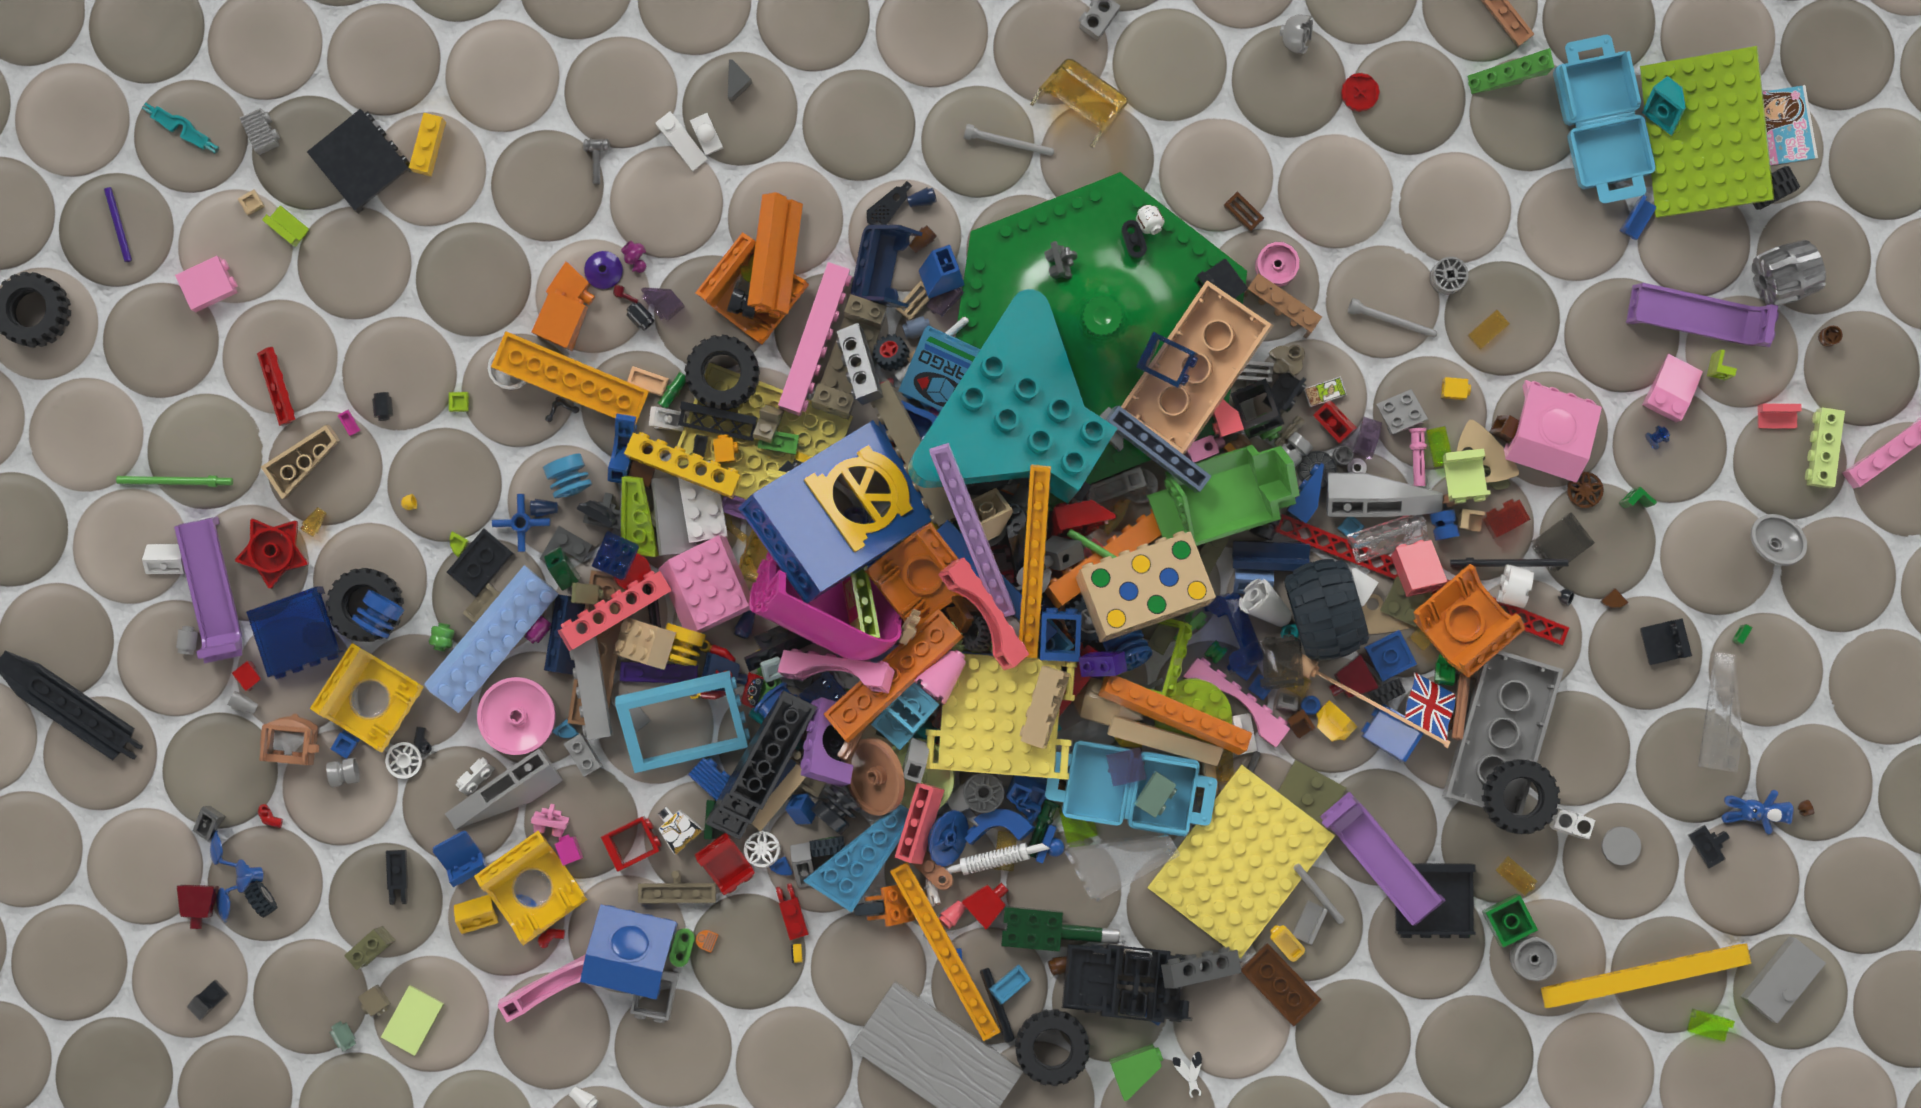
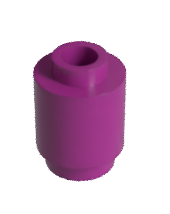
[524,616,551,644]

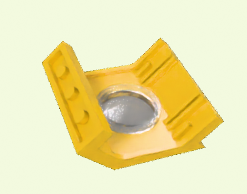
[310,643,424,753]
[474,830,587,946]

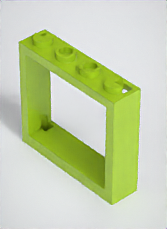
[1102,619,1192,699]

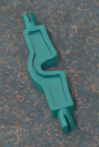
[142,102,219,154]

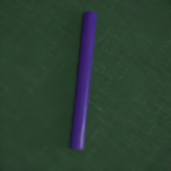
[104,187,132,262]

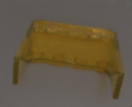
[1030,59,1128,148]

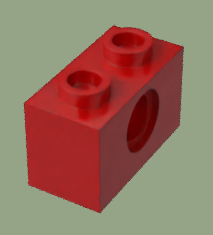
[1313,400,1357,443]

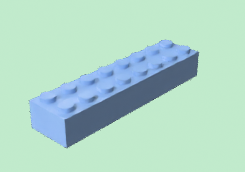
[424,565,559,713]

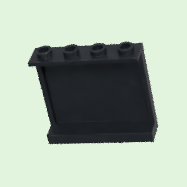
[307,108,412,214]
[1395,863,1476,938]

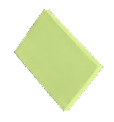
[381,985,444,1056]

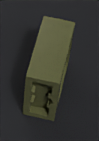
[344,926,395,970]

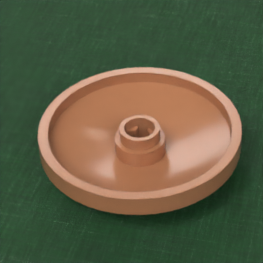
[845,738,905,816]

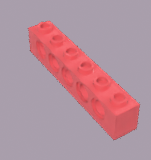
[558,570,672,651]

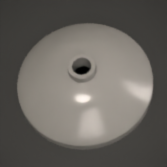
[1750,514,1807,566]

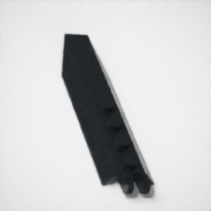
[0,650,143,761]

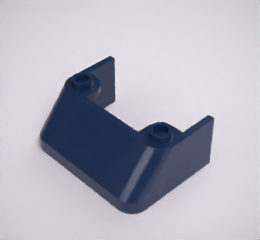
[851,225,923,308]

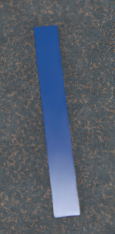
[937,520,1058,642]

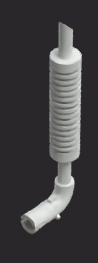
[924,842,1050,906]

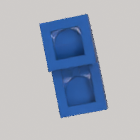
[330,729,361,759]

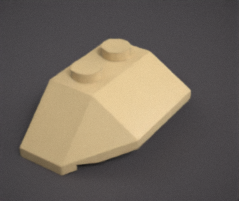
[1073,677,1144,726]

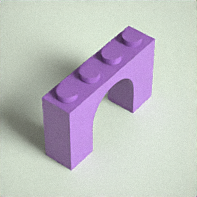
[800,697,853,787]

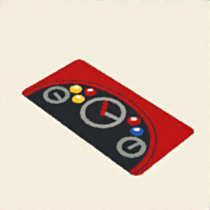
[741,672,764,708]

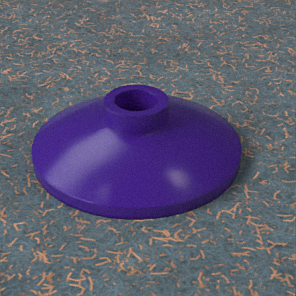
[584,251,623,289]

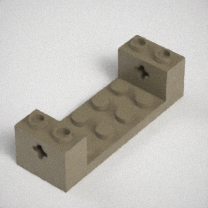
[812,294,887,420]

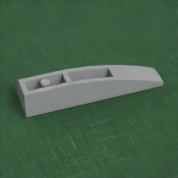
[1326,473,1443,517]
[445,748,563,830]

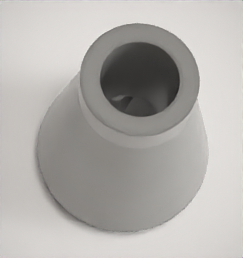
[227,691,258,714]

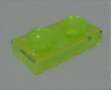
[1426,426,1451,468]

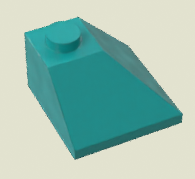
[1642,76,1686,135]

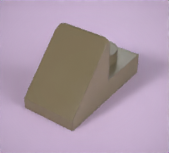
[753,405,784,443]

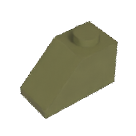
[571,583,604,605]

